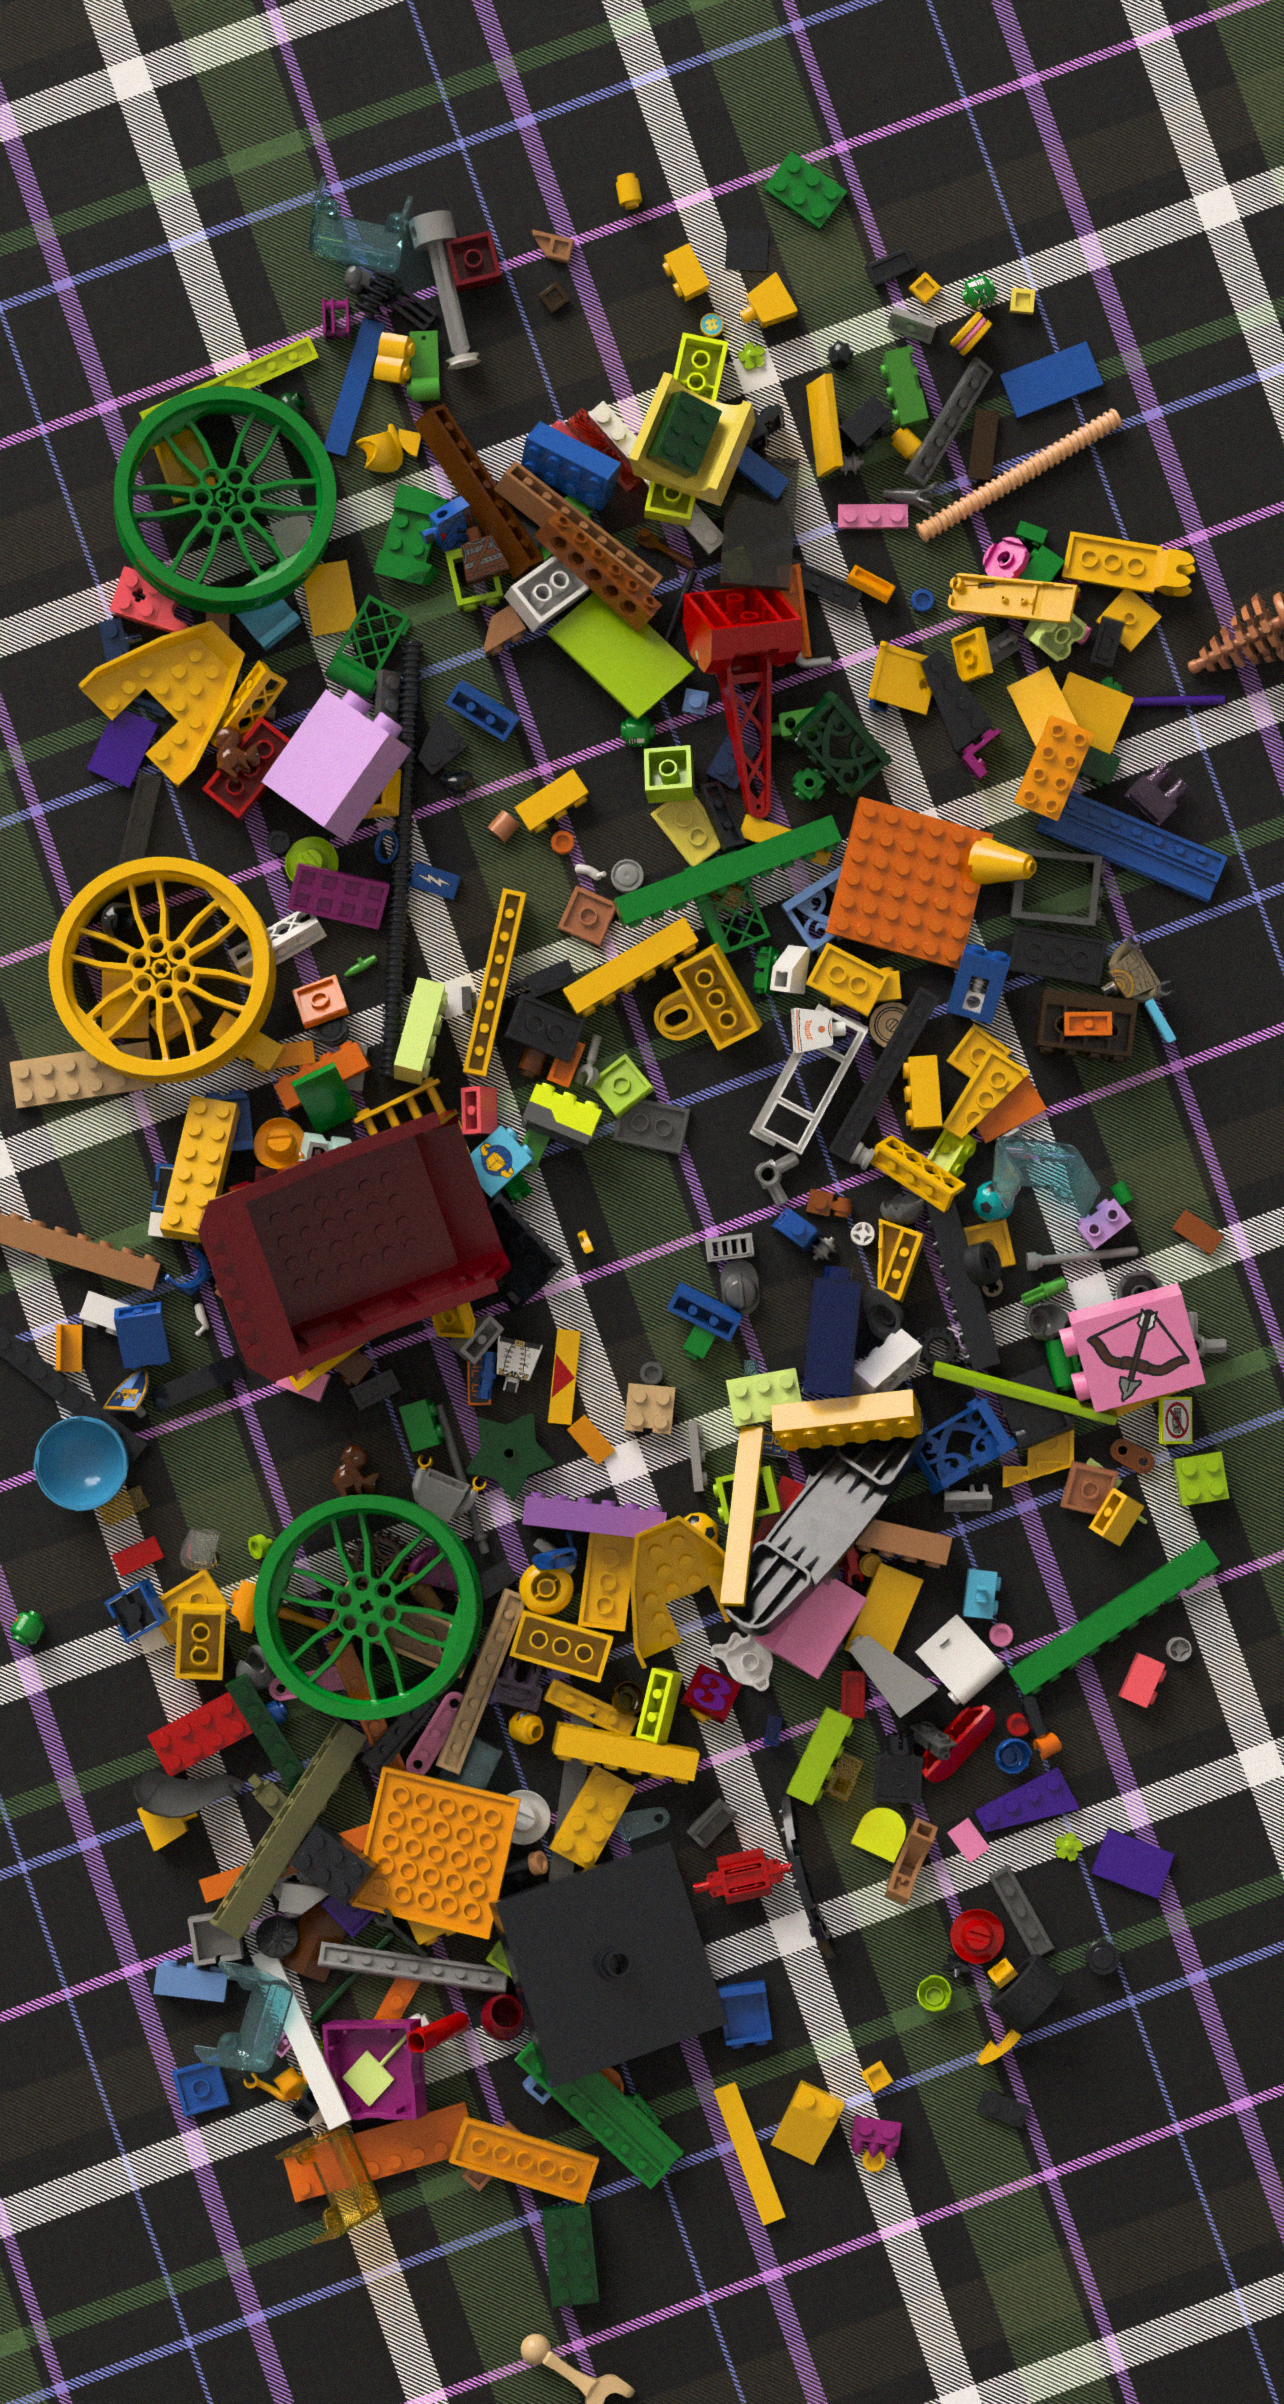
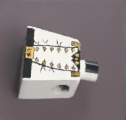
[497,1336,543,1393]

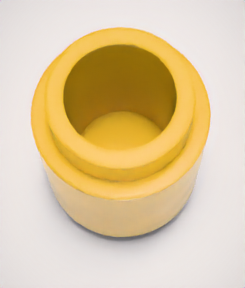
[616,173,643,210]
[891,427,922,461]

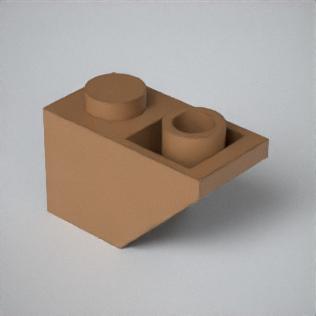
[483,605,526,656]

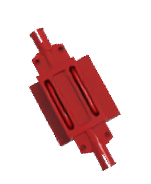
[693,1847,793,1905]

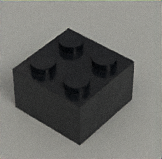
[839,395,893,455]

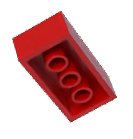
[202,717,290,822]
[147,1692,253,1776]

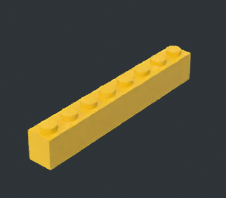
[463,888,527,1079]

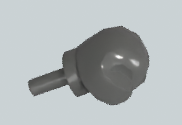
[344,265,373,292]

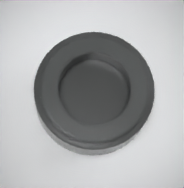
[640,1362,663,1385]

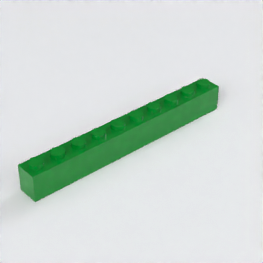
[613,815,842,929]
[1007,1539,1221,1696]

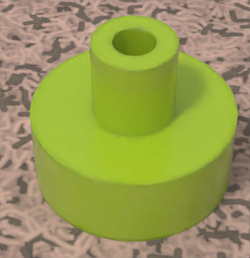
[248,1534,273,1559]

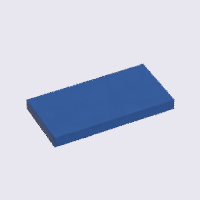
[999,341,1103,419]

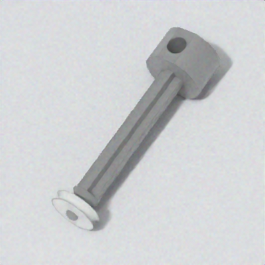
[408,210,481,370]

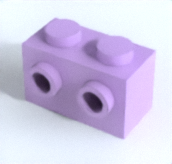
[1075,1198,1132,1251]

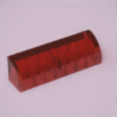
[565,408,644,494]

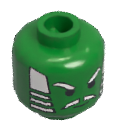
[961,276,997,310]
[621,716,656,747]

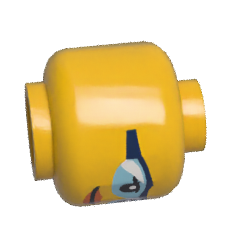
[508,1711,544,1745]

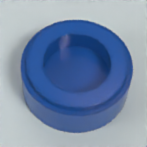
[911,589,934,613]

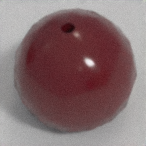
[481,1994,527,2042]

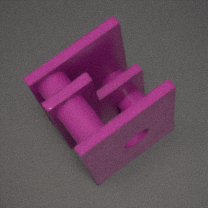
[322,298,351,340]

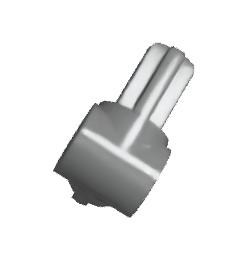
[755,1152,799,1206]
[1187,1312,1227,1357]

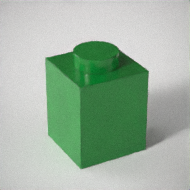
[682,1324,716,1361]

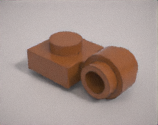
[806,1189,853,1218]

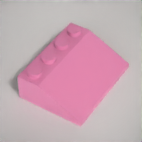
[754,1579,868,1680]

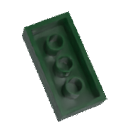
[542,2202,600,2307]

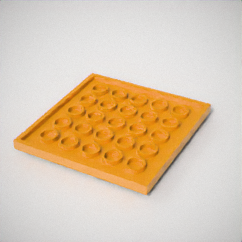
[352,1766,521,1940]

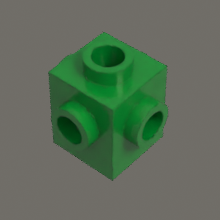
[792,767,825,803]

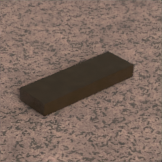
[967,409,999,482]

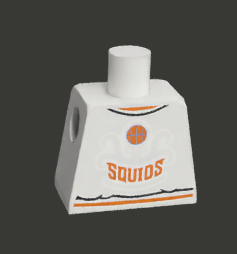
[791,1008,846,1054]

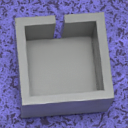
[188,1912,244,1966]

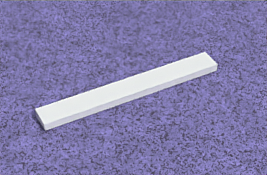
[251,1952,352,2130]

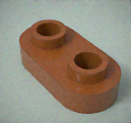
[1110,1439,1155,1474]

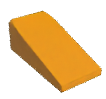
[567,1414,615,1465]

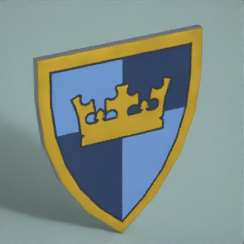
[102,1367,149,1418]

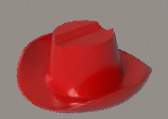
[950,1909,1004,1964]

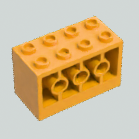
[1013,715,1095,821]

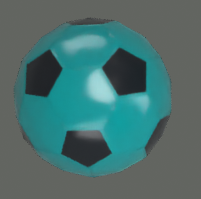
[973,1181,1015,1222]

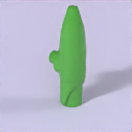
[344,955,378,977]

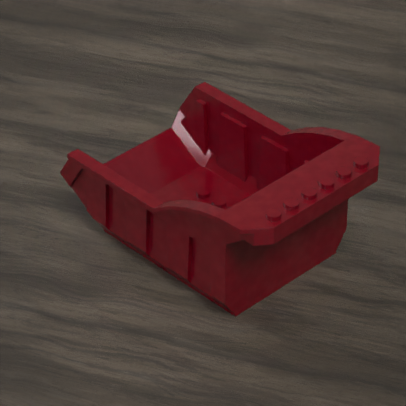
[196,1109,512,1382]

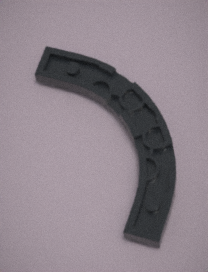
[779,1795,836,1959]

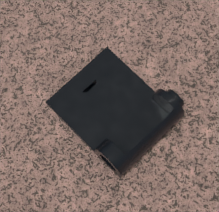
[996,1365,1076,1451]

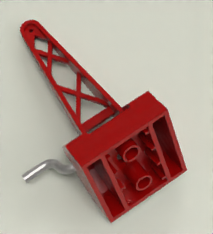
[683,584,832,819]

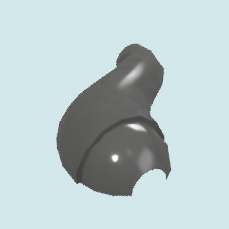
[134,1771,245,1818]

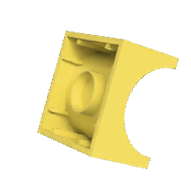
[629,372,756,506]

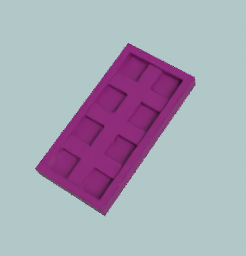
[287,862,390,930]

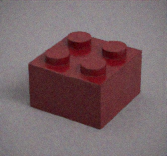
[445,230,502,293]

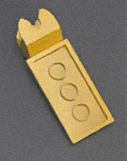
[1062,531,1195,597]

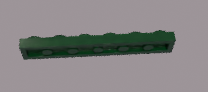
[225,1673,306,1792]

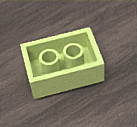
[726,1368,802,1427]

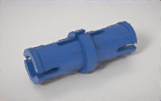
[476,1351,497,1400]

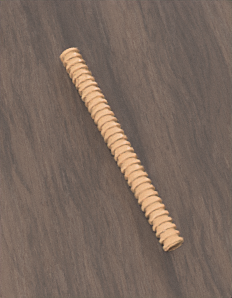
[916,408,1122,542]

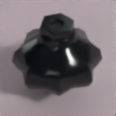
[827,341,854,370]

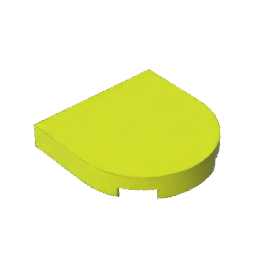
[851,1807,906,1863]

